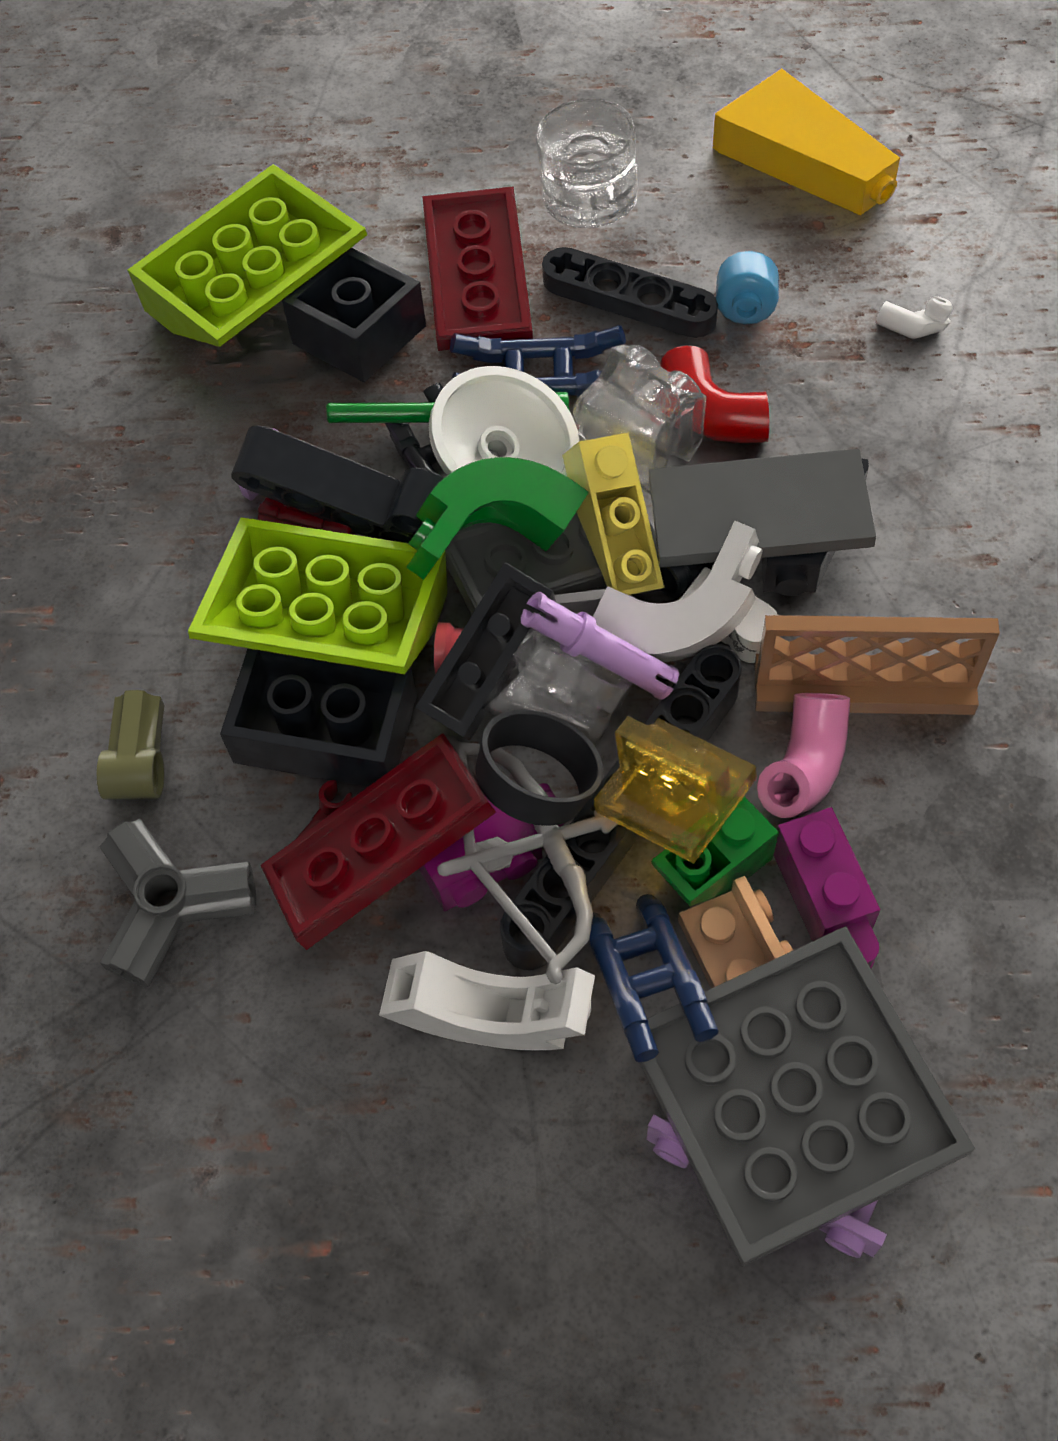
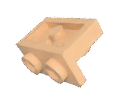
[678,876,793,988]

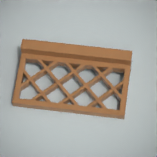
[754,615,1000,715]

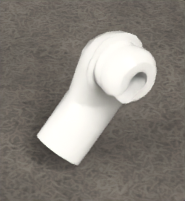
[876,297,953,339]

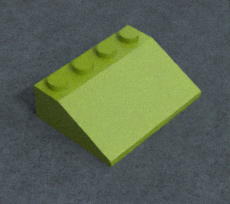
[127,164,367,347]
[188,517,448,674]

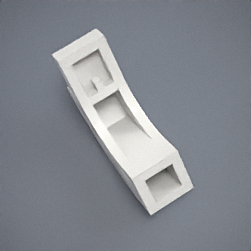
[593,521,763,662]
[379,951,595,1050]

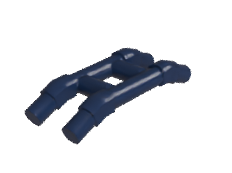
[450,325,629,398]
[588,894,719,1062]

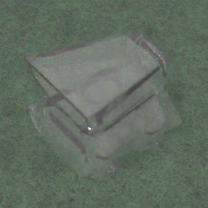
[573,344,706,495]
[484,629,635,748]

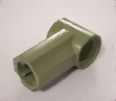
[97,690,165,799]

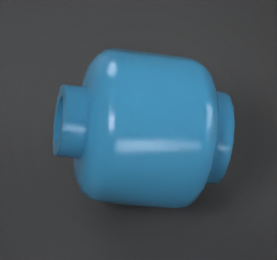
[716,251,779,325]

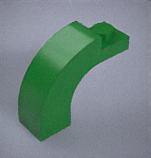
[406,457,589,580]

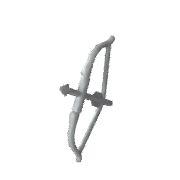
[437,735,623,984]

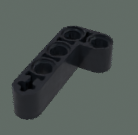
[231,425,444,543]

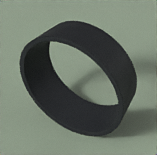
[475,710,603,826]

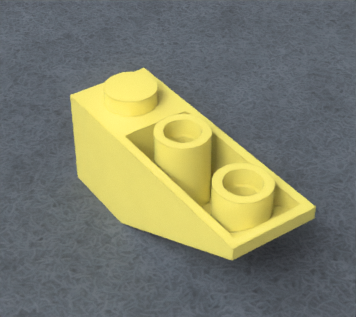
[562,432,664,595]

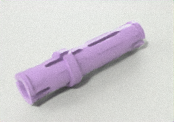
[521,592,679,700]

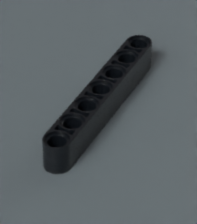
[500,645,742,970]

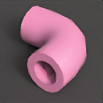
[757,693,850,818]

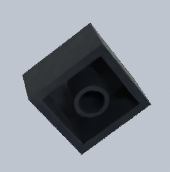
[282,247,426,383]

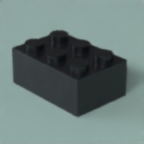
[220,648,417,787]

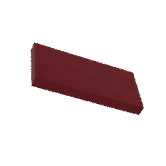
[422,186,533,351]
[260,733,496,950]

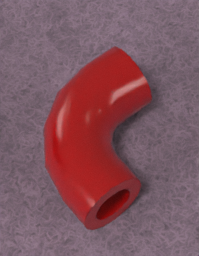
[660,345,770,444]

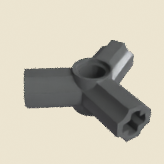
[99,819,256,987]

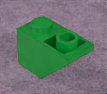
[651,791,779,906]

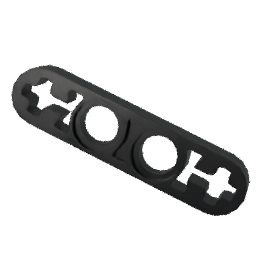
[542,247,718,338]

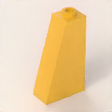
[713,68,900,216]

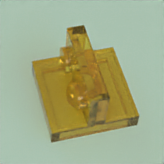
[594,716,757,864]

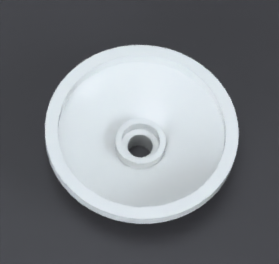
[429,366,579,476]

